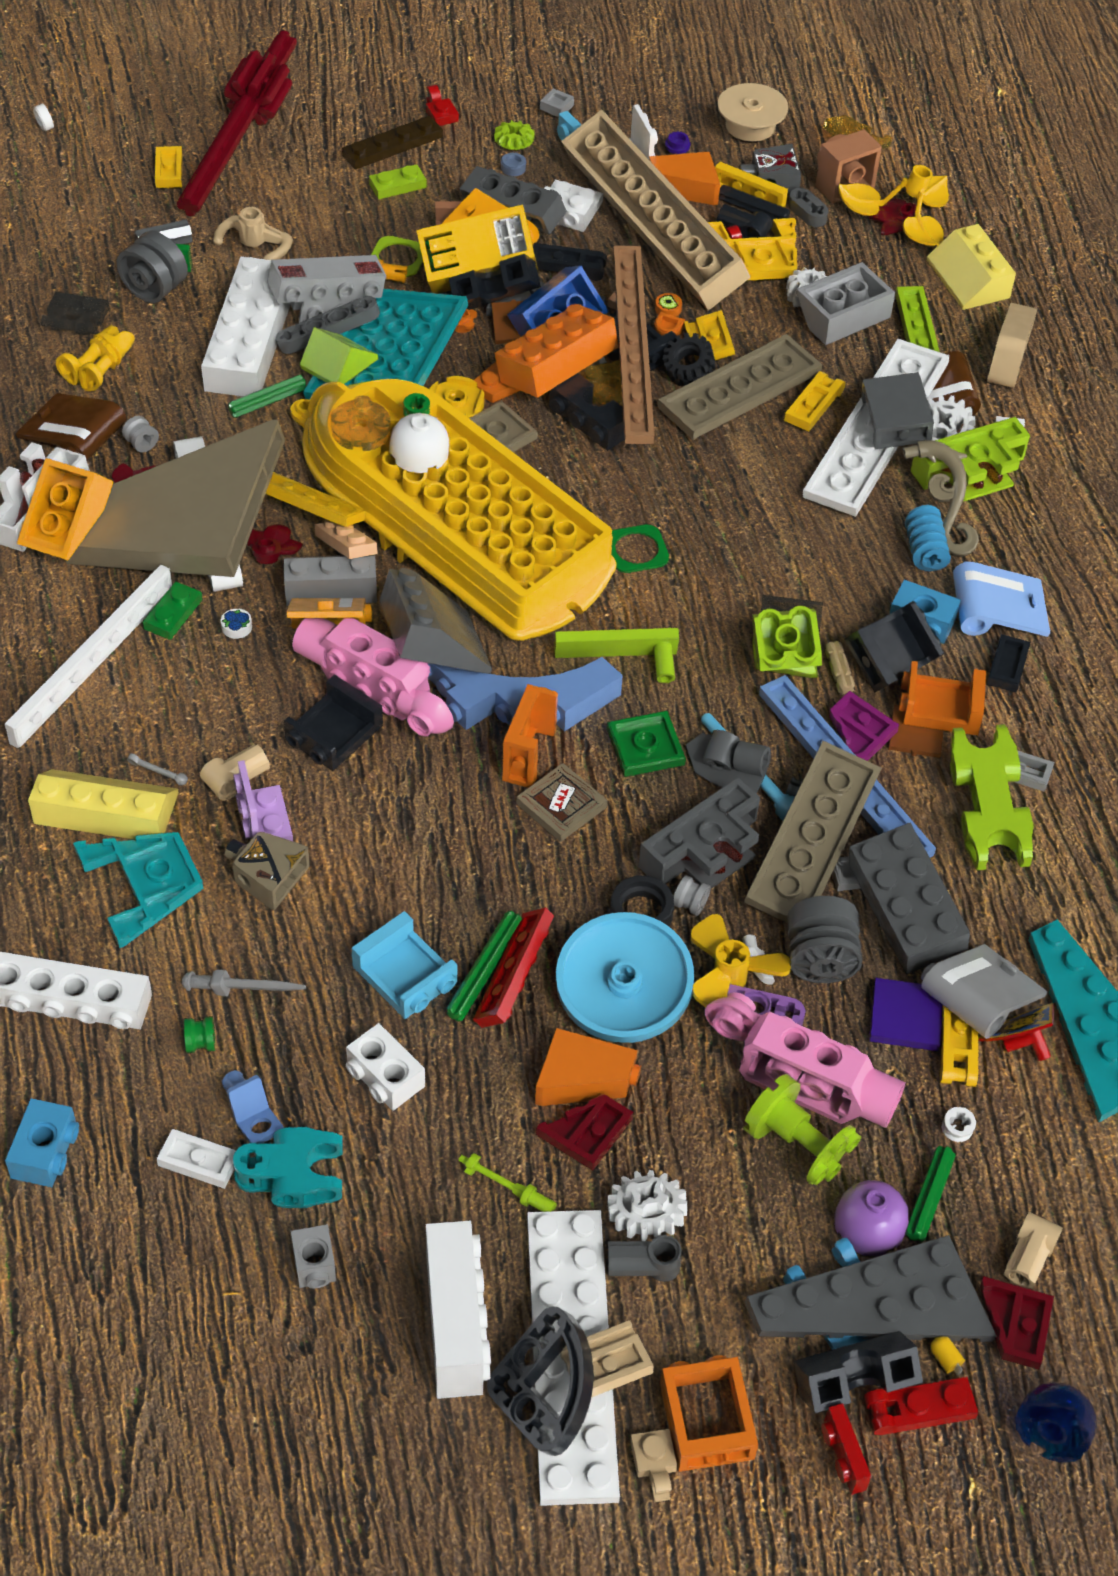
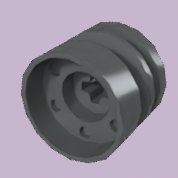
[787,896,863,983]

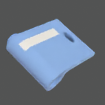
[953,561,1050,637]

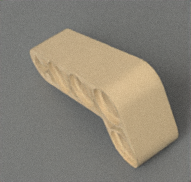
[987,302,1037,388]

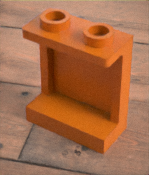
[899,661,986,736]
[503,684,558,788]

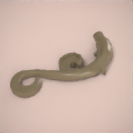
[903,440,979,557]

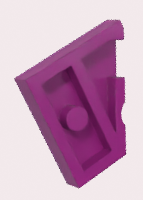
[829,691,899,761]

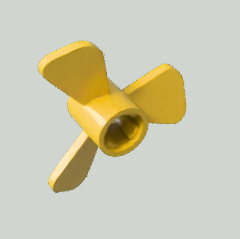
[691,914,791,1008]

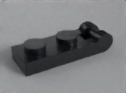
[533,243,607,281]

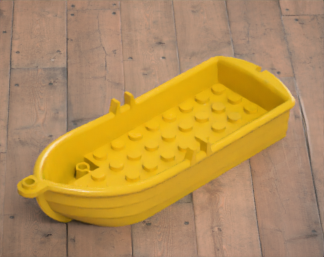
[290,379,616,641]

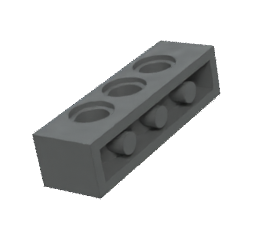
[460,166,567,235]

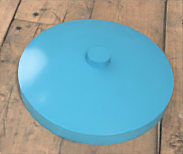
[556,912,694,1043]

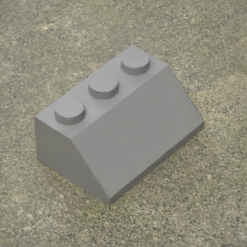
[796,262,895,345]
[284,554,377,606]

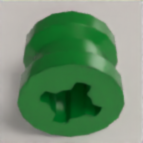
[184,1016,215,1053]

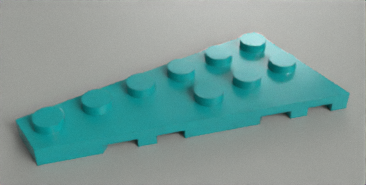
[1028,919,1118,1122]

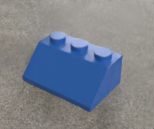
[507,266,609,337]

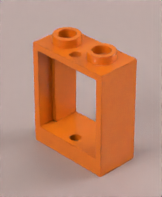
[660,1355,759,1472]

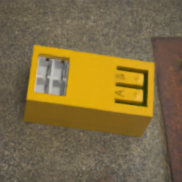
[416,205,538,294]

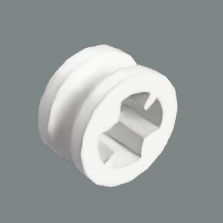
[941,1107,976,1142]

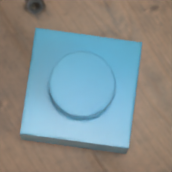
[557,111,581,140]

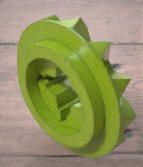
[494,120,534,150]

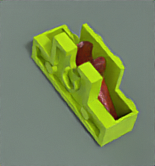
[911,417,1030,502]

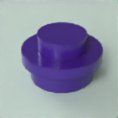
[665,131,691,154]

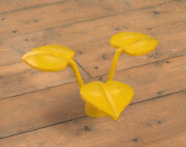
[838,165,949,246]

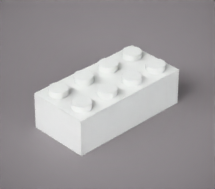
[426,1221,491,1399]

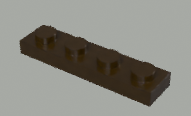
[342,115,443,170]

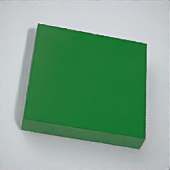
[607,711,686,777]

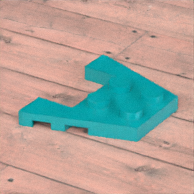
[73,832,204,948]

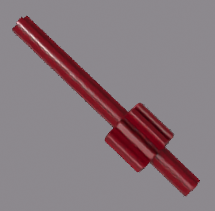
[177,30,297,216]

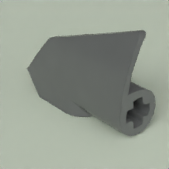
[686,730,771,794]

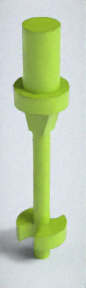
[458,1153,557,1212]

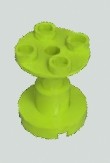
[743,1074,861,1185]

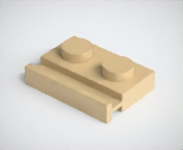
[560,1320,653,1398]

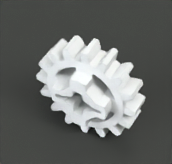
[928,395,975,441]
[608,1170,687,1241]

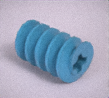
[905,505,951,571]

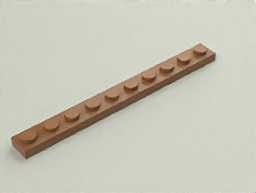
[613,246,655,444]

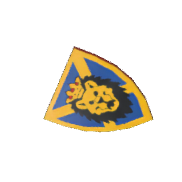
[978,1003,1054,1061]

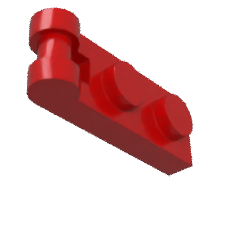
[864,1377,979,1435]

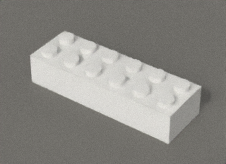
[201,257,291,396]

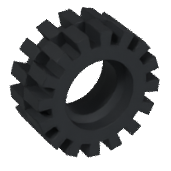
[663,333,716,386]

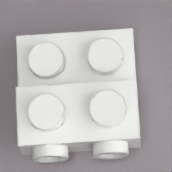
[544,179,603,232]

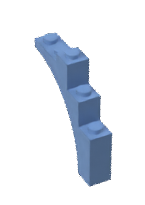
[428,657,623,732]

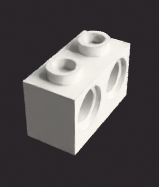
[346,1023,425,1111]

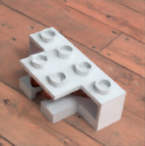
[0,442,90,552]

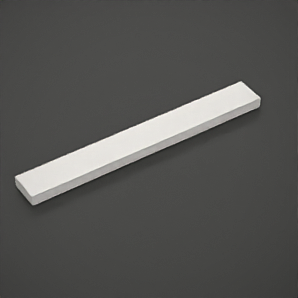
[5,565,172,748]

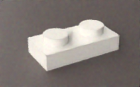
[157,1129,236,1189]

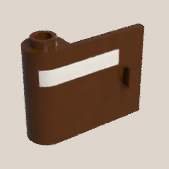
[927,351,981,416]
[15,393,127,461]

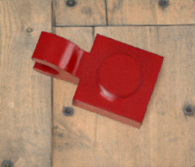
[426,85,459,126]

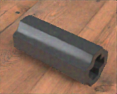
[134,219,193,244]

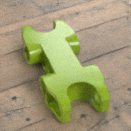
[950,724,1034,870]

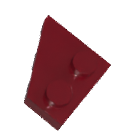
[536,1094,634,1171]

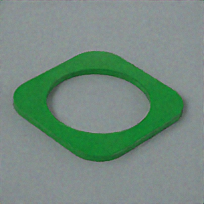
[611,524,669,573]

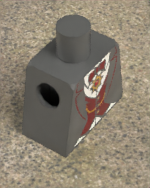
[739,144,801,195]

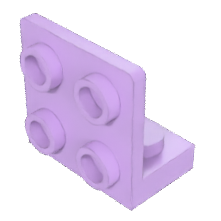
[233,760,293,841]

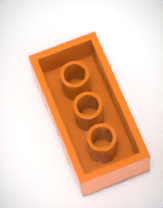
[494,304,619,398]

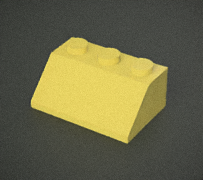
[927,224,1016,310]

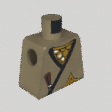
[225,832,310,911]

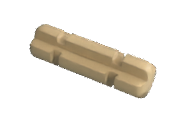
[825,641,855,695]

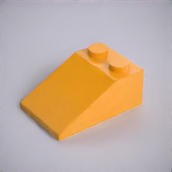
[17,458,114,561]

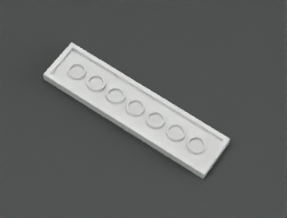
[803,339,949,517]
[527,1210,620,1506]

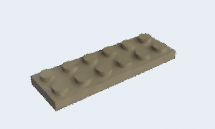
[657,334,822,440]
[744,741,882,923]

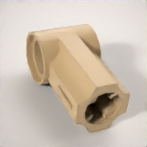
[200,744,270,801]
[1003,1212,1063,1289]

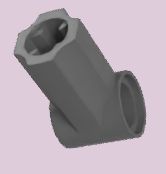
[608,1235,682,1282]

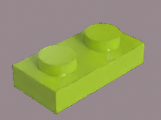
[369,164,427,200]

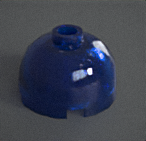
[1015,1382,1097,1463]

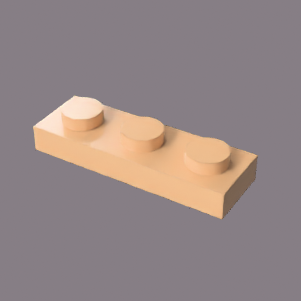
[315,519,377,559]

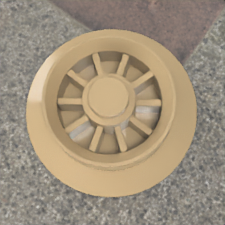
[718,83,788,141]

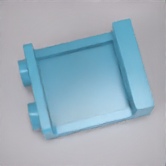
[351,911,457,1019]

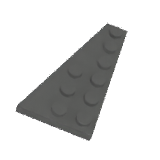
[745,1235,997,1342]

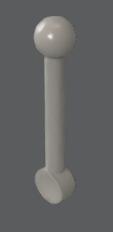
[127,753,188,786]

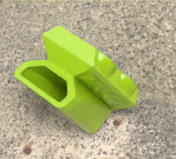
[752,606,822,678]

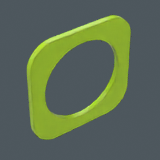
[371,236,423,277]

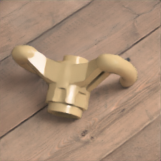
[213,207,293,260]

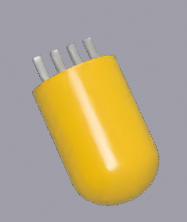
[930,1336,965,1376]

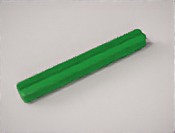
[447,911,522,1022]

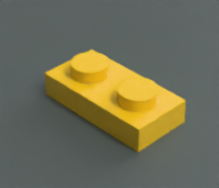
[155,146,183,189]

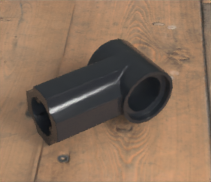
[716,204,773,238]

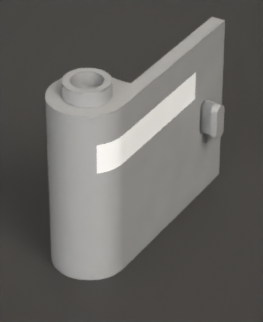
[921,944,1048,1039]

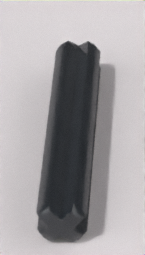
[719,185,790,220]

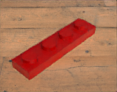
[473,907,554,1028]

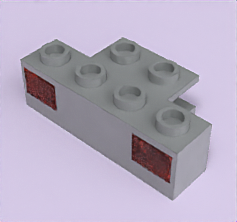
[268,255,386,323]

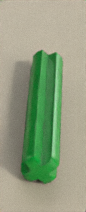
[228,375,306,418]
[905,1146,956,1242]

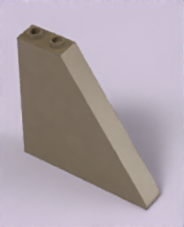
[66,419,285,577]

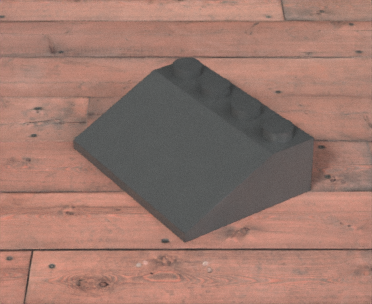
[380,568,492,674]

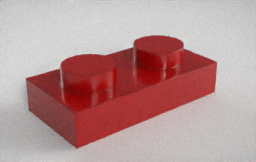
[821,1403,871,1495]

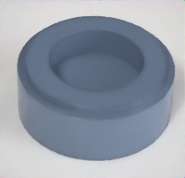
[501,153,526,176]

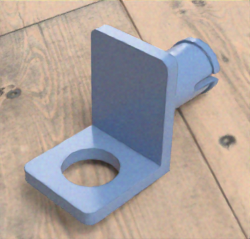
[222,1070,284,1144]

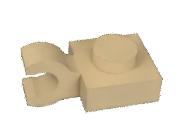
[630,1429,677,1502]

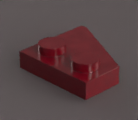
[980,1276,1054,1370]

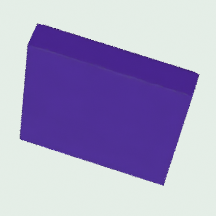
[869,978,943,1051]

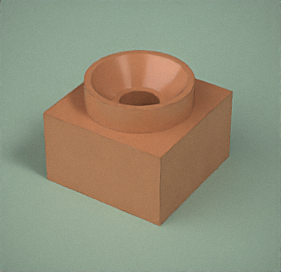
[815,129,882,204]

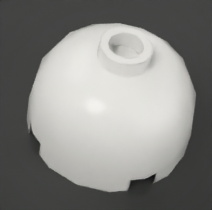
[389,413,450,473]

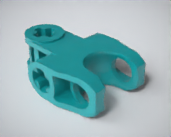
[233,1127,343,1208]

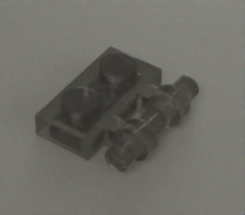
[41,292,109,335]

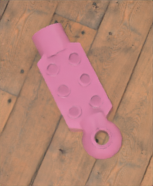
[292,617,454,737]
[704,992,906,1128]

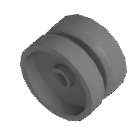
[116,231,188,303]

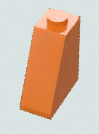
[649,151,720,205]
[535,1028,642,1106]

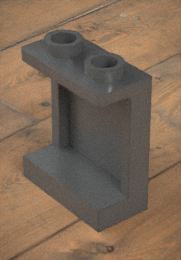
[861,372,934,449]

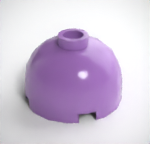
[834,1180,908,1256]

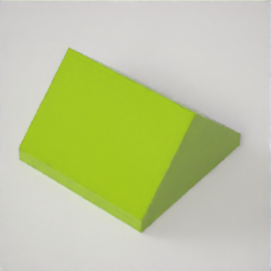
[300,327,379,384]

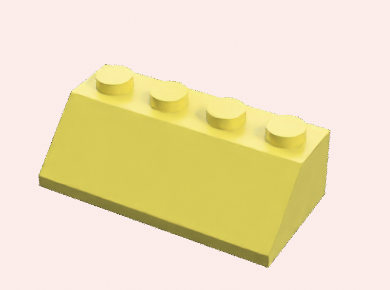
[28,769,179,840]

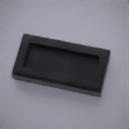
[987,634,1031,693]

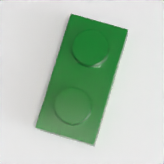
[143,581,203,640]

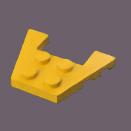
[708,218,797,281]

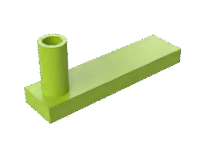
[554,628,679,683]

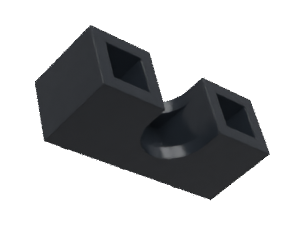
[449,254,541,310]
[549,373,625,451]
[793,1331,923,1413]

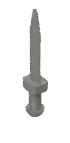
[182,970,306,996]

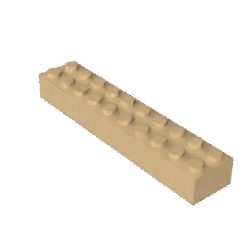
[561,109,751,311]

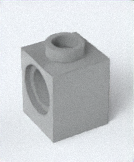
[291,1224,336,1289]

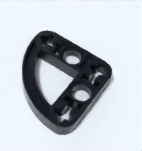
[487,1306,594,1456]

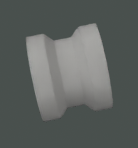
[122,415,159,453]
[674,875,711,916]

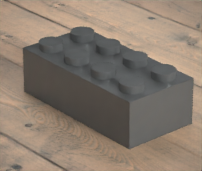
[849,822,970,974]

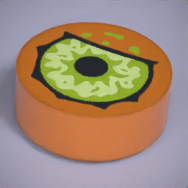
[655,293,682,317]

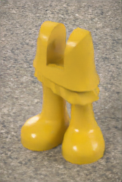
[56,325,135,391]

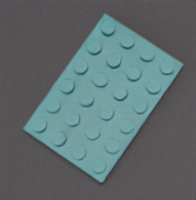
[303,289,468,399]

